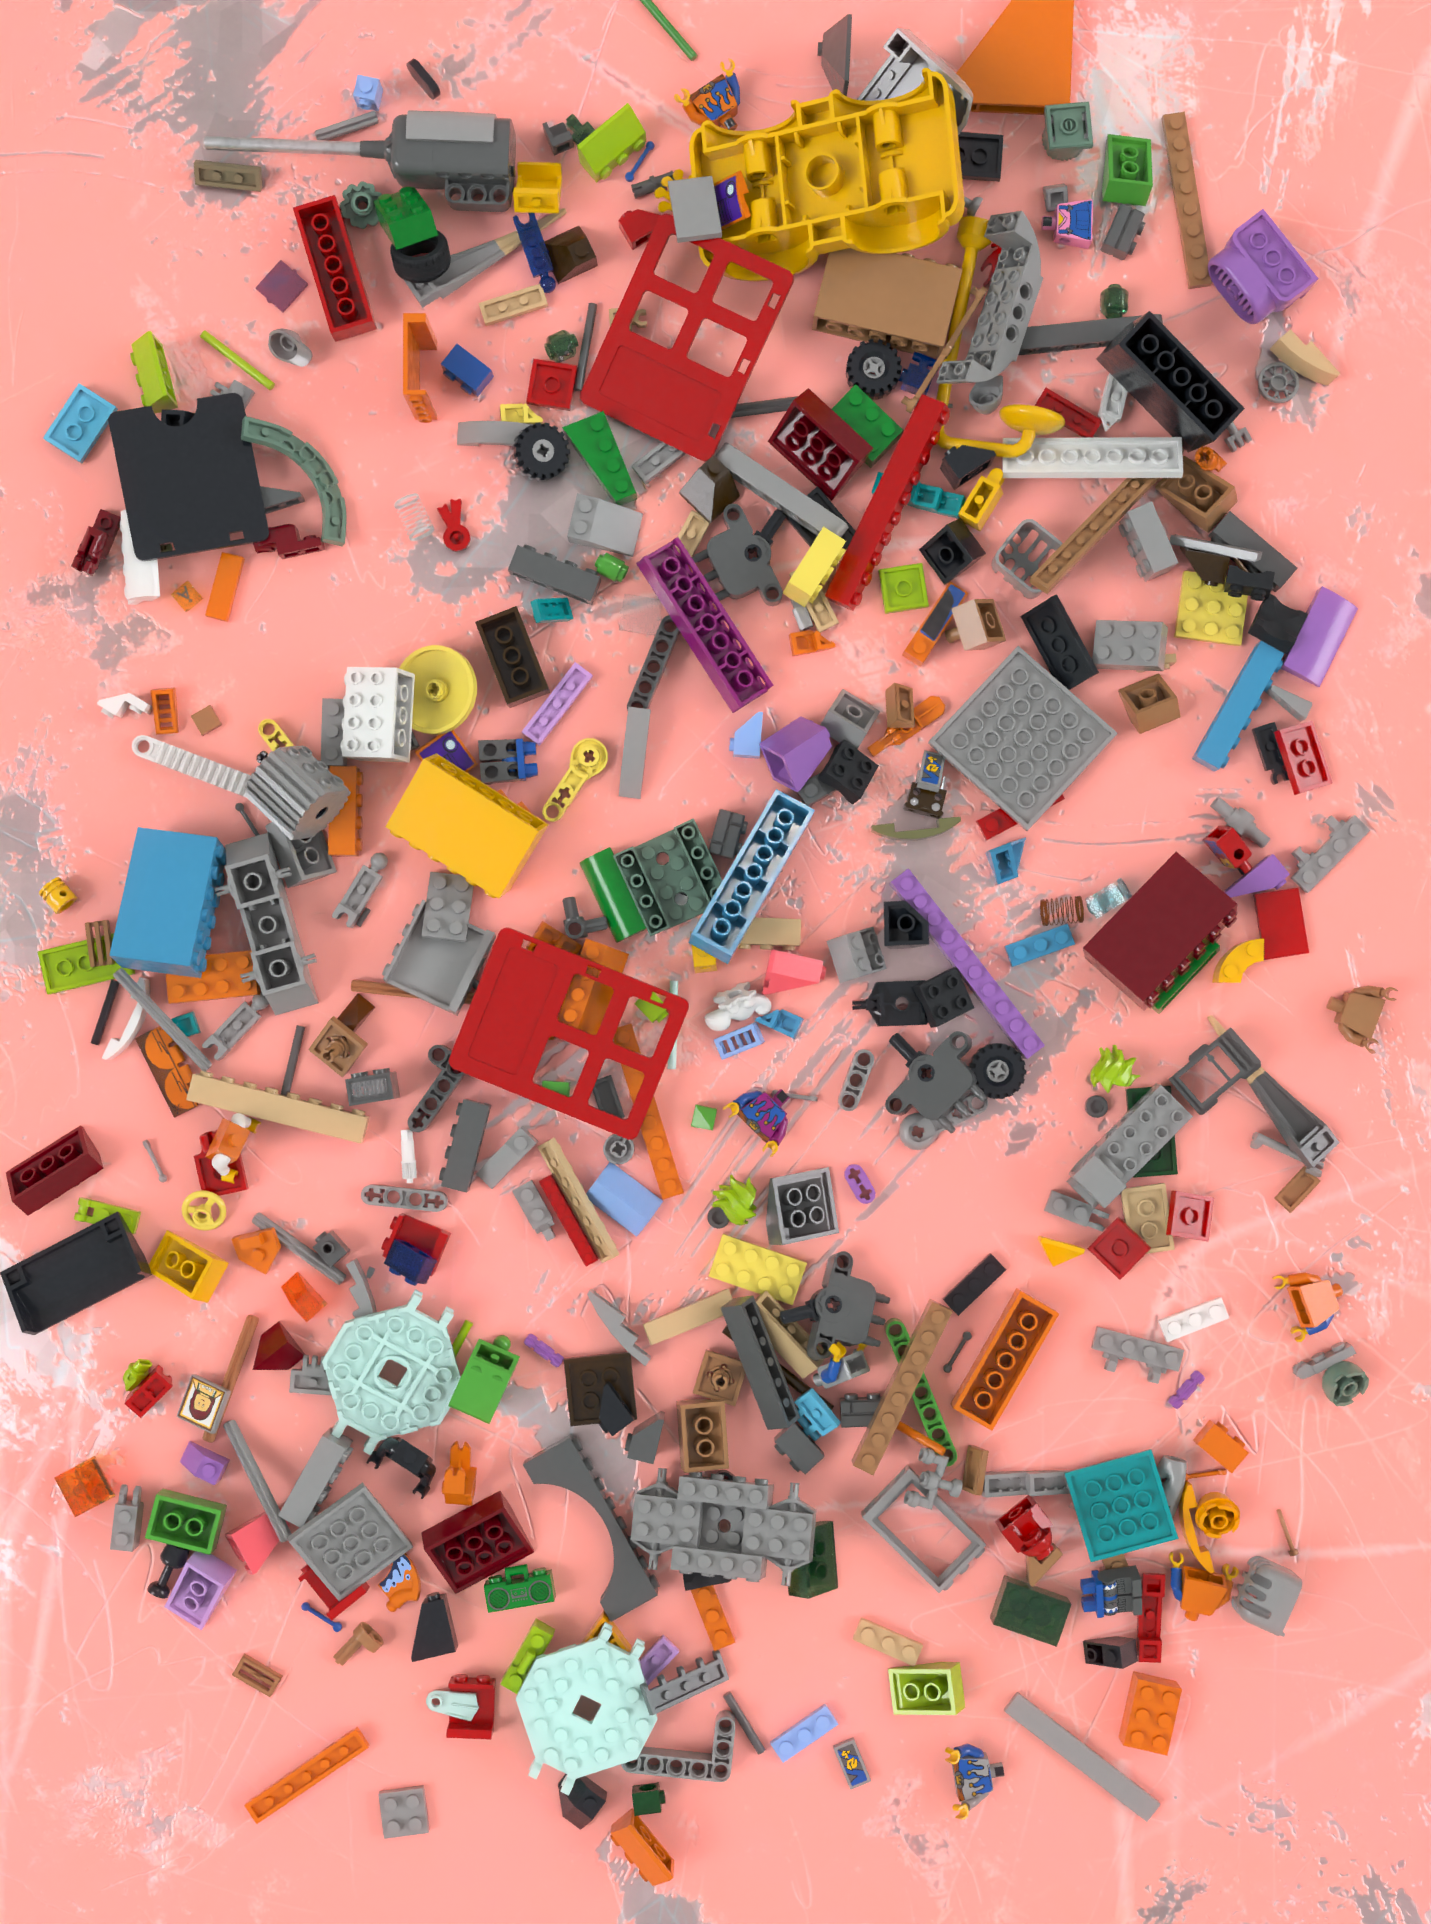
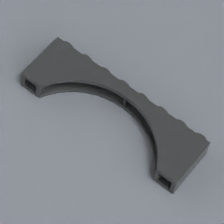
[523,1434,660,1622]

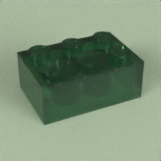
[990,1575,1072,1647]

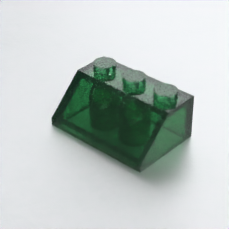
[788,1521,838,1599]

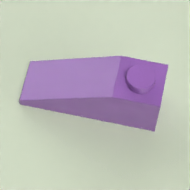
[1223,854,1290,898]

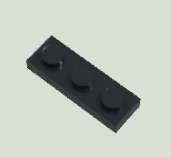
[942,1253,1006,1316]

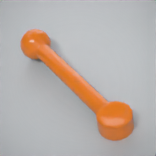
[1185,1469,1227,1482]

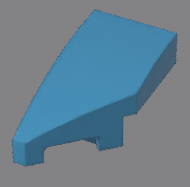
[755,1009,804,1039]

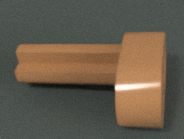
[333,1621,384,1666]

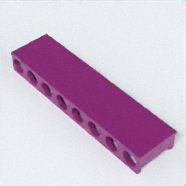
[636,537,774,713]

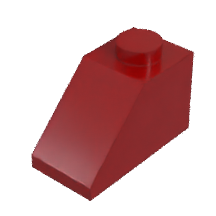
[618,209,661,250]

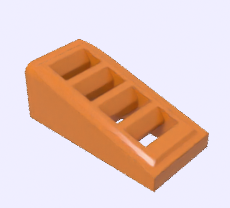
[150,687,179,735]

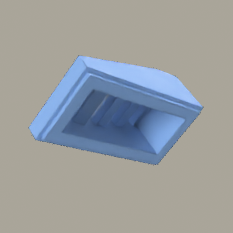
[714,1022,765,1060]

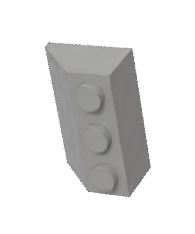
[265,822,337,888]

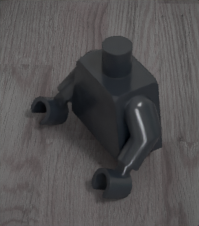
[367,1437,436,1499]

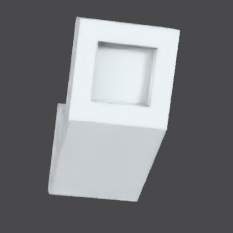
[97,693,153,719]

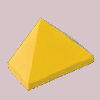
[1037,1235,1085,1267]

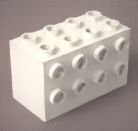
[340,667,415,763]

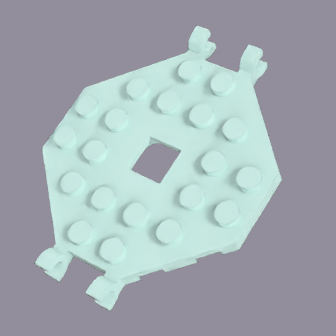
[322,1289,461,1455]
[516,1622,658,1796]

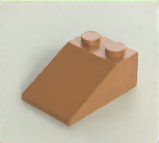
[1155,456,1238,533]

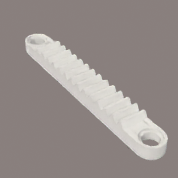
[132,735,251,797]

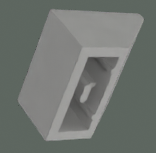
[827,927,887,983]

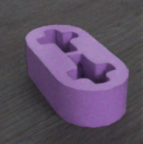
[844,1164,876,1204]

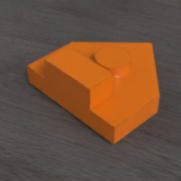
[231,1227,281,1275]

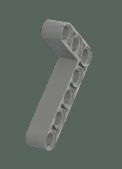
[621,1710,736,1782]

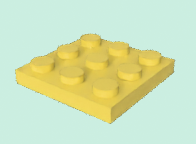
[1174,571,1248,646]

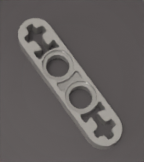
[361,1184,448,1212]

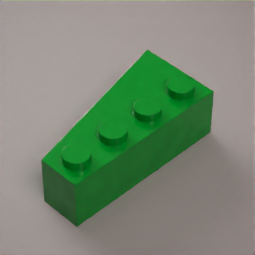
[562,411,637,506]

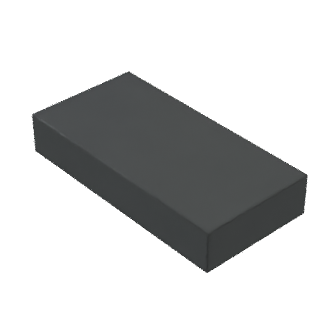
[593,1075,625,1118]

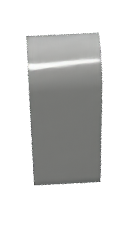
[838,1049,874,1111]

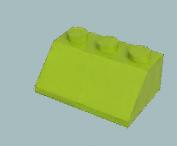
[577,103,646,183]
[130,331,178,414]

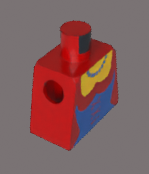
[1203,826,1252,875]

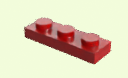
[1035,387,1102,438]

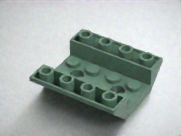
[613,818,722,936]

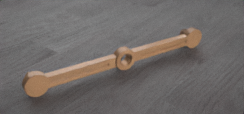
[901,286,988,414]

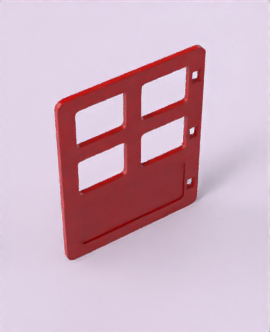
[580,214,794,462]
[449,927,689,1140]

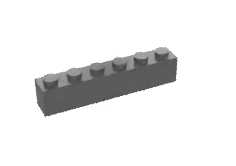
[721,1295,800,1430]

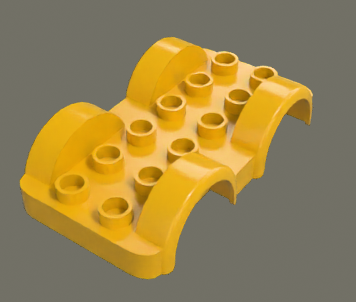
[689,68,965,281]

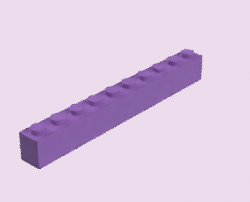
[889,868,1045,1059]

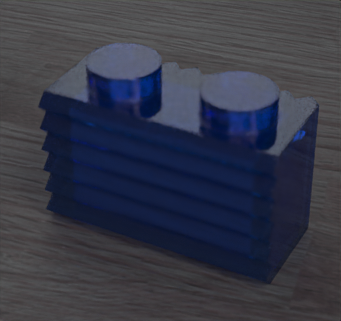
[384,1239,437,1286]

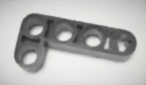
[407,1045,466,1132]

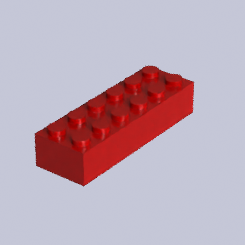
[293,195,377,342]

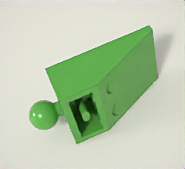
[448,1335,520,1424]

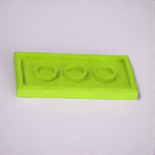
[37,933,135,995]

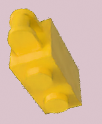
[958,468,1004,531]

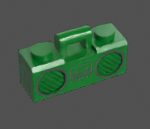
[484,1564,556,1613]

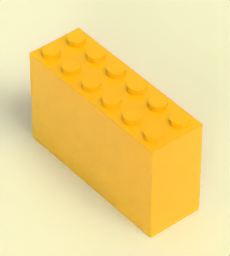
[385,753,549,899]

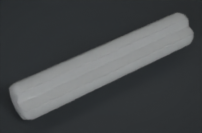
[315,111,379,141]

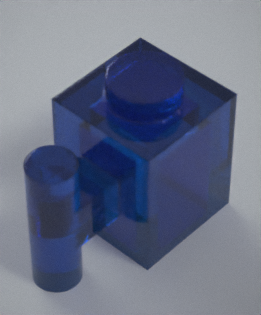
[899,352,937,395]

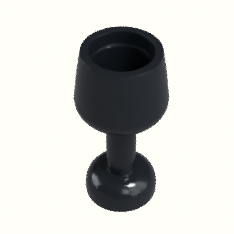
[147,1544,190,1599]

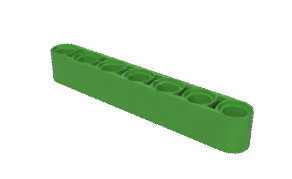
[884,1318,957,1466]

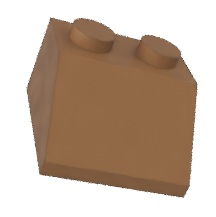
[1118,673,1181,734]

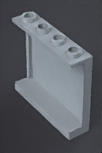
[382,899,496,1016]

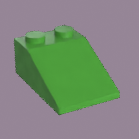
[1102,134,1153,206]

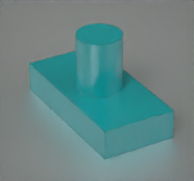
[531,598,573,623]

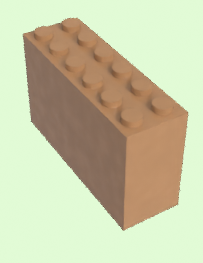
[812,248,962,360]

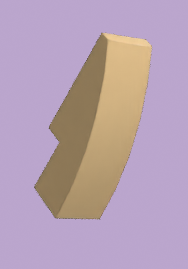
[1270,329,1340,386]

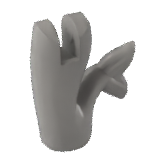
[1157,1455,1187,1519]

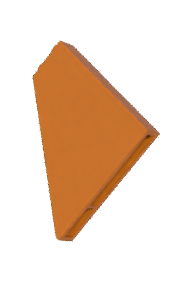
[956,0,1074,115]

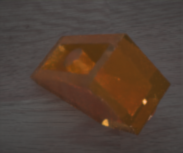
[281,1271,328,1322]

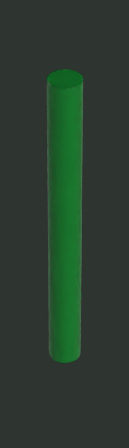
[640,0,698,61]

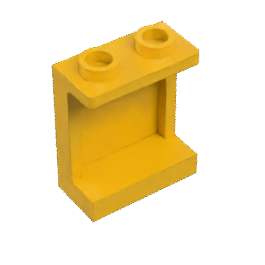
[513,162,562,213]

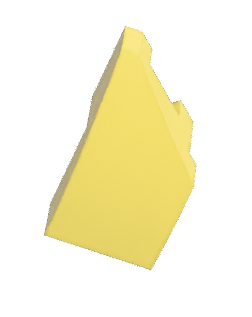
[500,403,543,424]

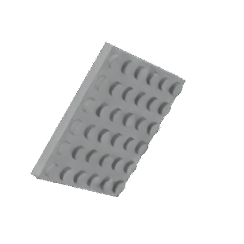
[928,646,1118,831]

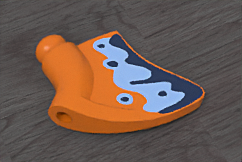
[378,1553,421,1612]

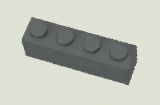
[1208,511,1297,592]
[508,544,601,605]
[439,1099,491,1193]

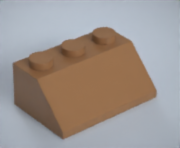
[676,1399,729,1473]

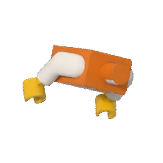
[205,1113,261,1184]

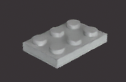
[421,872,474,943]

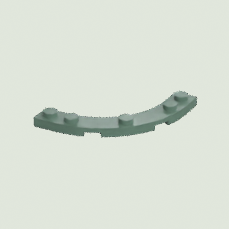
[241,416,346,547]

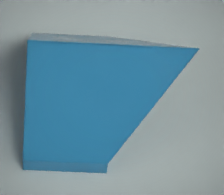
[985,837,1026,884]

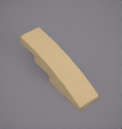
[642,1289,732,1345]

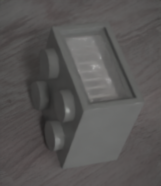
[345,1068,400,1106]

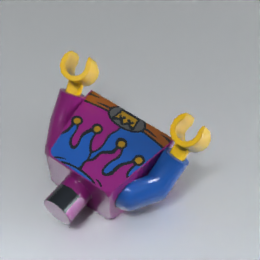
[723,1089,790,1157]

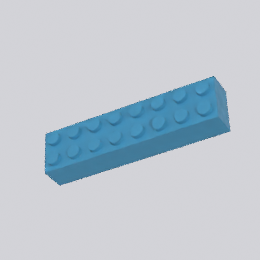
[688,789,815,964]

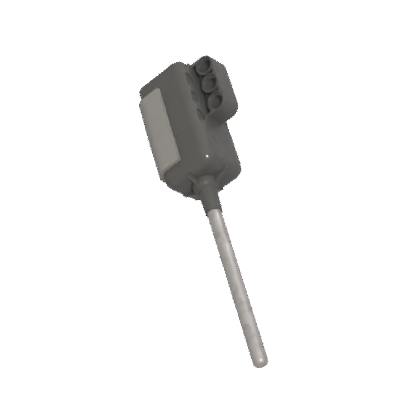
[203,110,516,212]

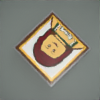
[176,1374,231,1434]

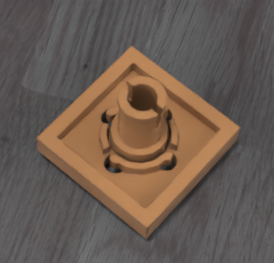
[308,1016,368,1078]
[693,1349,745,1406]

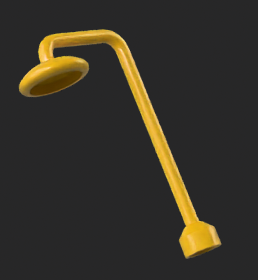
[936,216,1065,458]

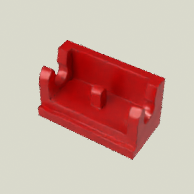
[124,1364,173,1418]

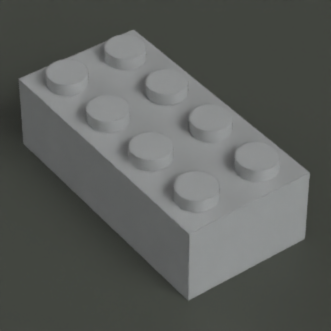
[278,1427,354,1528]

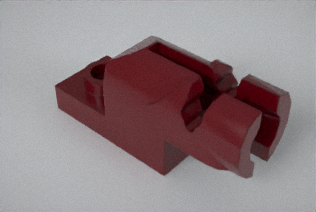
[71,509,121,576]
[253,524,325,560]

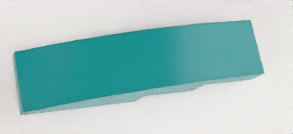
[871,472,966,519]

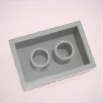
[1119,501,1179,582]
[1092,620,1168,671]

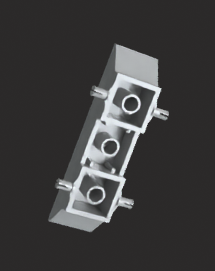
[215,833,319,1016]

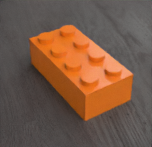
[166,950,261,1004]

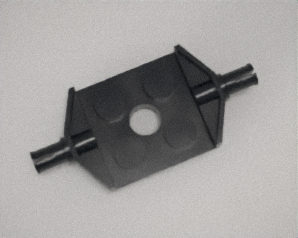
[852,980,928,1027]

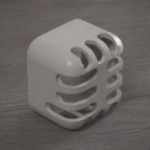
[991,519,1063,599]
[1231,1556,1302,1637]

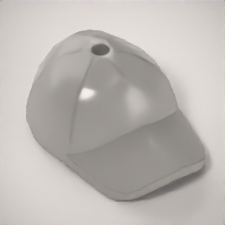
[268,328,313,367]
[969,375,1003,415]

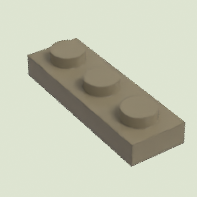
[193,160,263,192]

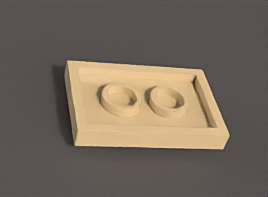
[1120,1183,1175,1254]

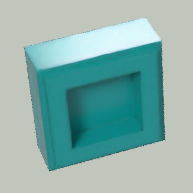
[171,1012,201,1037]

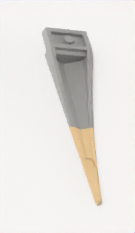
[403,208,567,308]

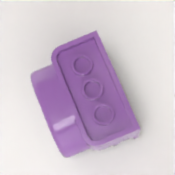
[1208,209,1319,324]

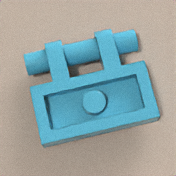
[794,1388,841,1441]

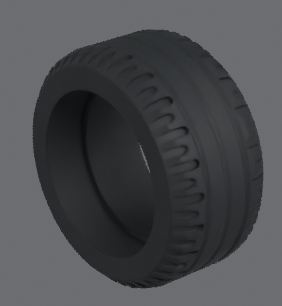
[390,230,451,283]

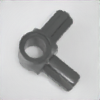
[562,897,608,940]

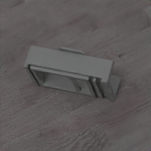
[1168,1027,1261,1115]

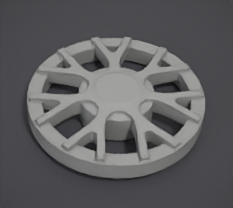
[1257,362,1299,404]

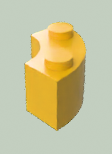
[1212,939,1264,983]

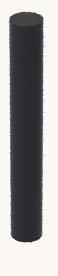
[90,980,120,1045]

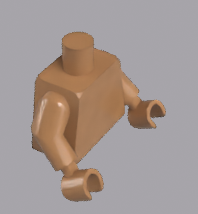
[1326,985,1398,1054]

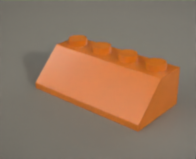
[558,939,629,1035]

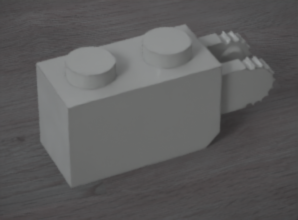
[110,1484,144,1552]

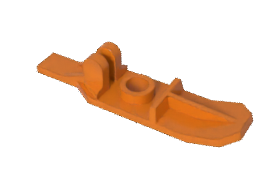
[867,696,946,757]

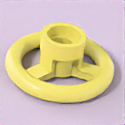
[182,1190,226,1231]

